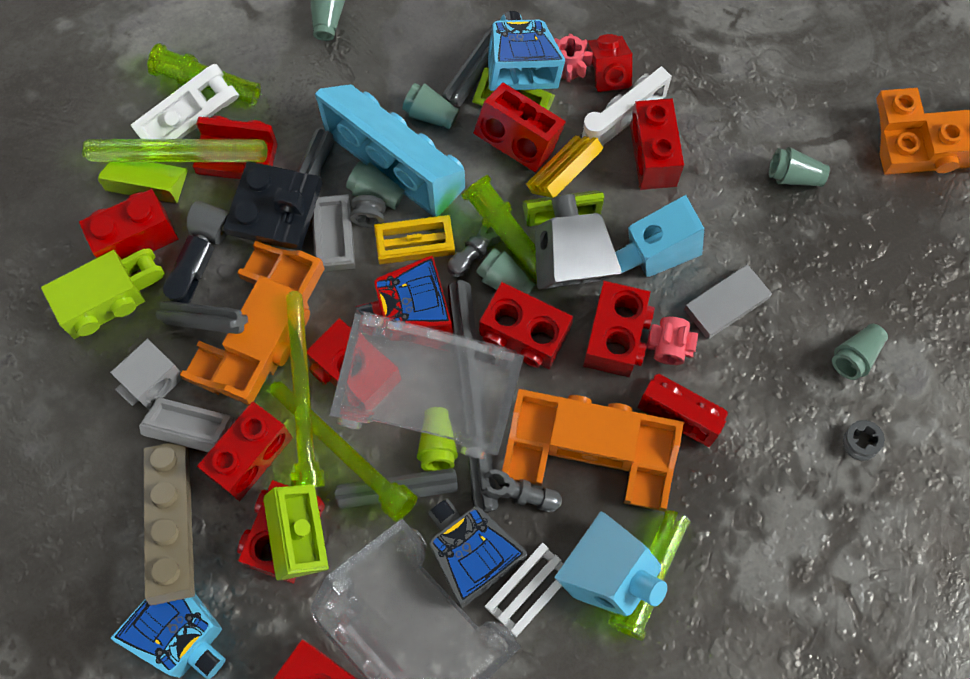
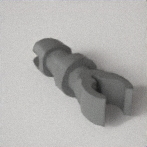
[447,215,506,277]
[480,469,562,512]

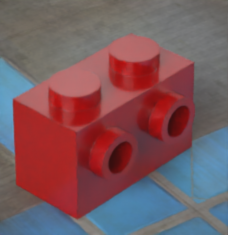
[79,189,179,259]

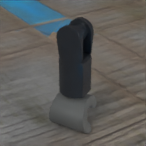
[163,201,229,303]

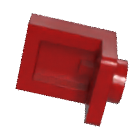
[587,34,632,92]

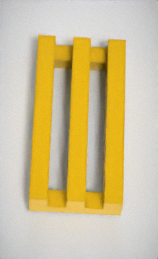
[526,135,603,198]
[374,215,455,265]

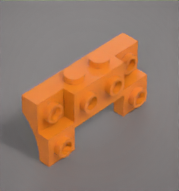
[876,87,970,175]
[180,240,325,405]
[502,389,684,512]

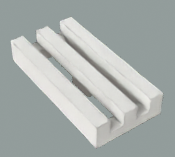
[485,543,564,637]

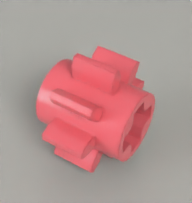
[554,34,593,82]
[646,317,698,365]

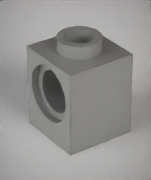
[110,338,183,410]

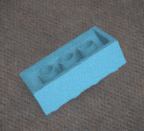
[315,84,465,217]

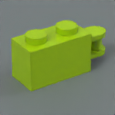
[41,249,165,339]

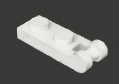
[131,64,239,157]
[581,66,672,146]

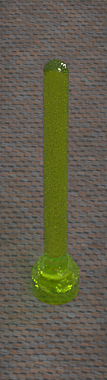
[286,291,325,487]
[270,381,418,522]

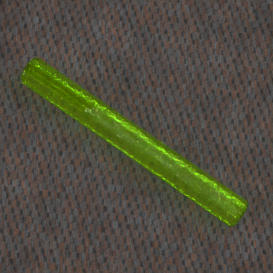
[82,139,268,162]

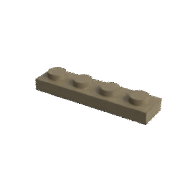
[144,443,195,606]

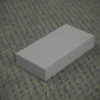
[312,194,355,272]
[684,264,772,340]
[139,397,234,452]

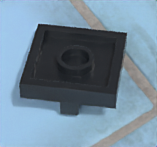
[223,161,323,251]

